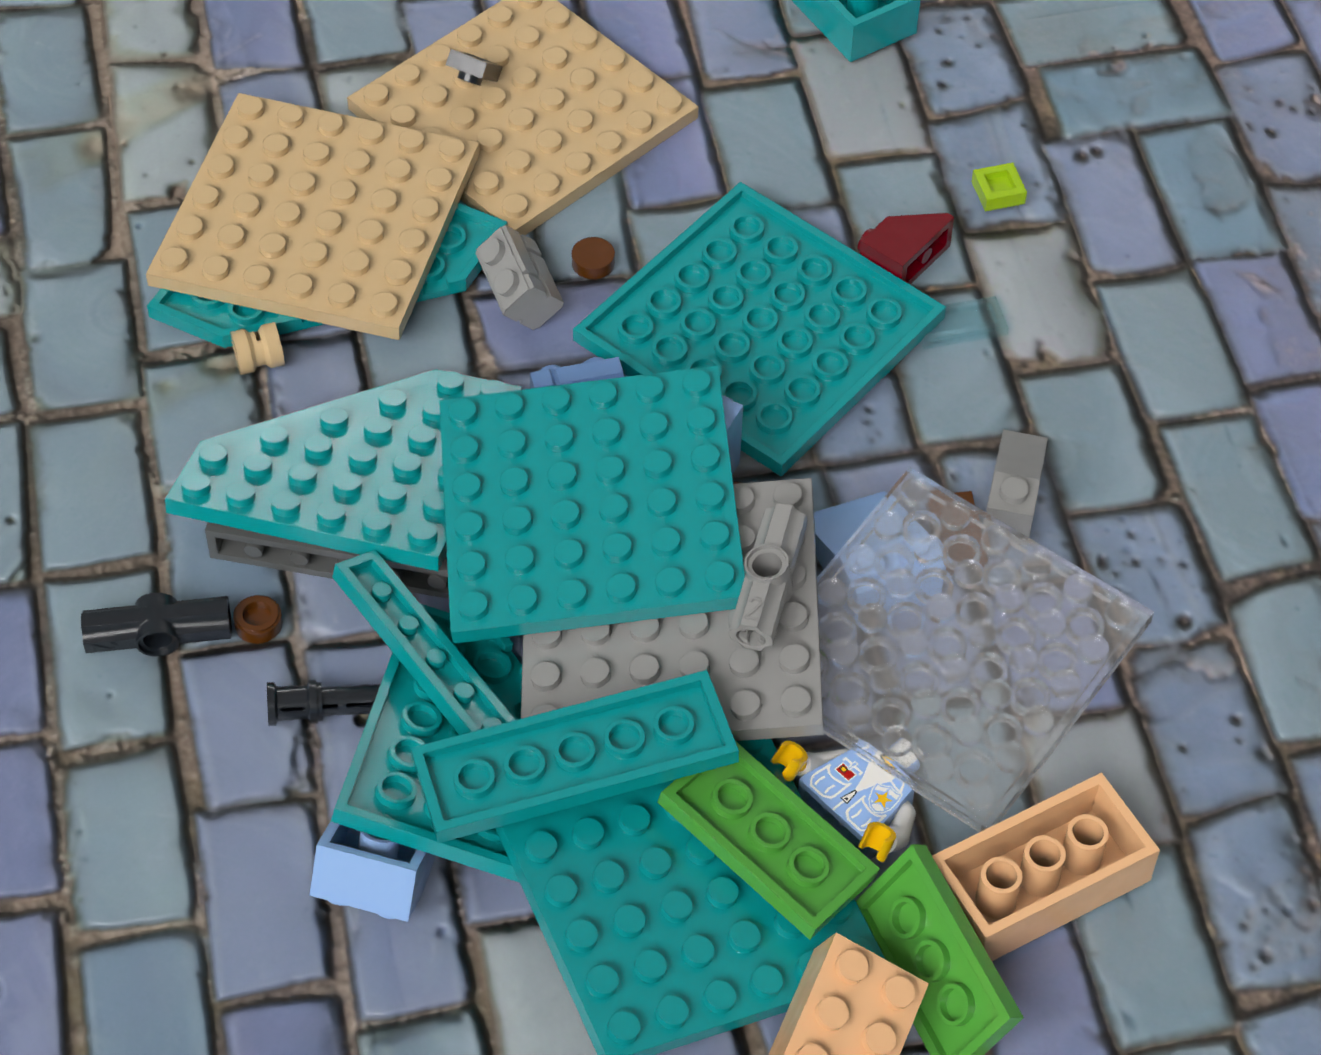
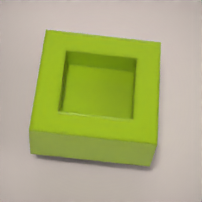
[971,162,1027,212]

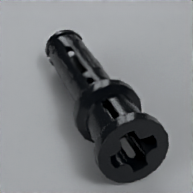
[267,680,380,726]

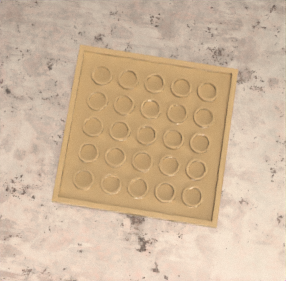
[347,0,699,235]
[146,93,480,340]

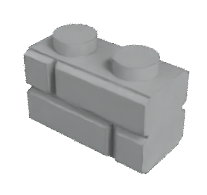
[476,225,564,330]

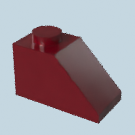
[858,213,954,285]

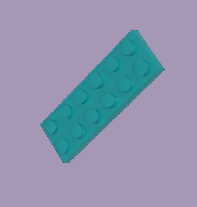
[411,670,739,843]

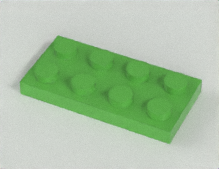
[657,741,880,940]
[855,844,1024,1055]

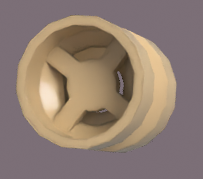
[230,322,285,375]

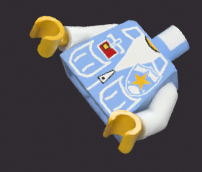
[770,741,920,862]

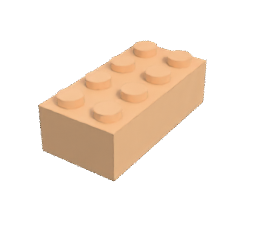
[932,772,1160,961]
[768,932,929,1055]

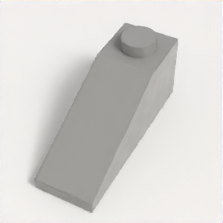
[982,429,1048,550]

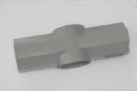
[729,503,807,651]

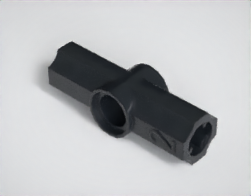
[81,593,232,656]

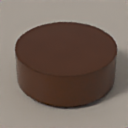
[571,237,615,279]
[233,595,283,644]

